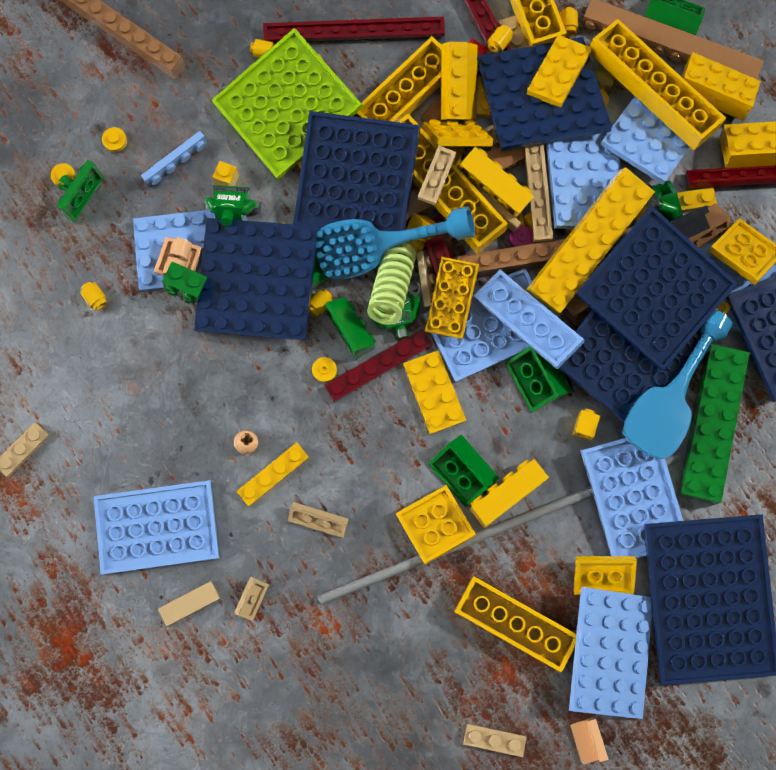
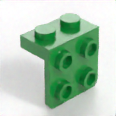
[162,261,207,305]

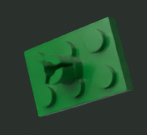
[57,160,105,223]

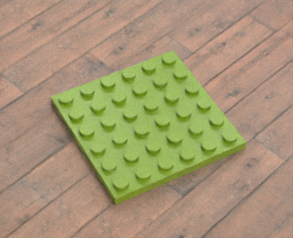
[211,28,363,180]

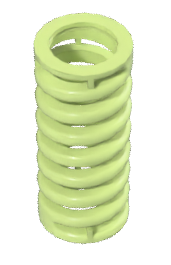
[367,243,417,325]

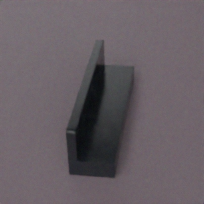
[669,205,710,238]

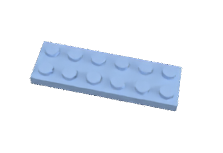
[474,270,584,369]

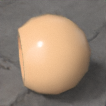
[234,430,258,454]

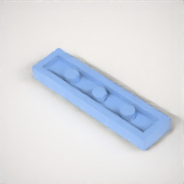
[141,131,207,187]

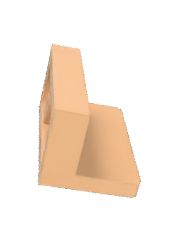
[570,717,609,764]

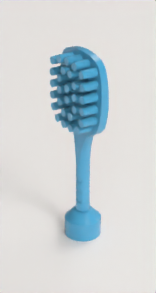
[316,206,475,279]
[622,310,733,459]

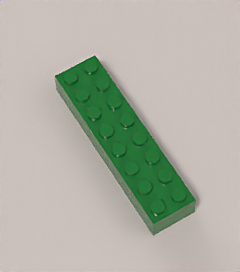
[677,344,750,505]

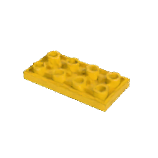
[425,257,479,340]

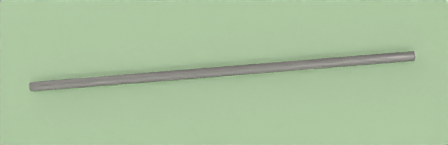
[317,452,682,605]

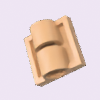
[154,237,203,276]

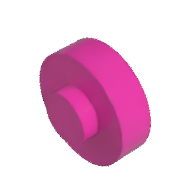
[509,225,533,247]

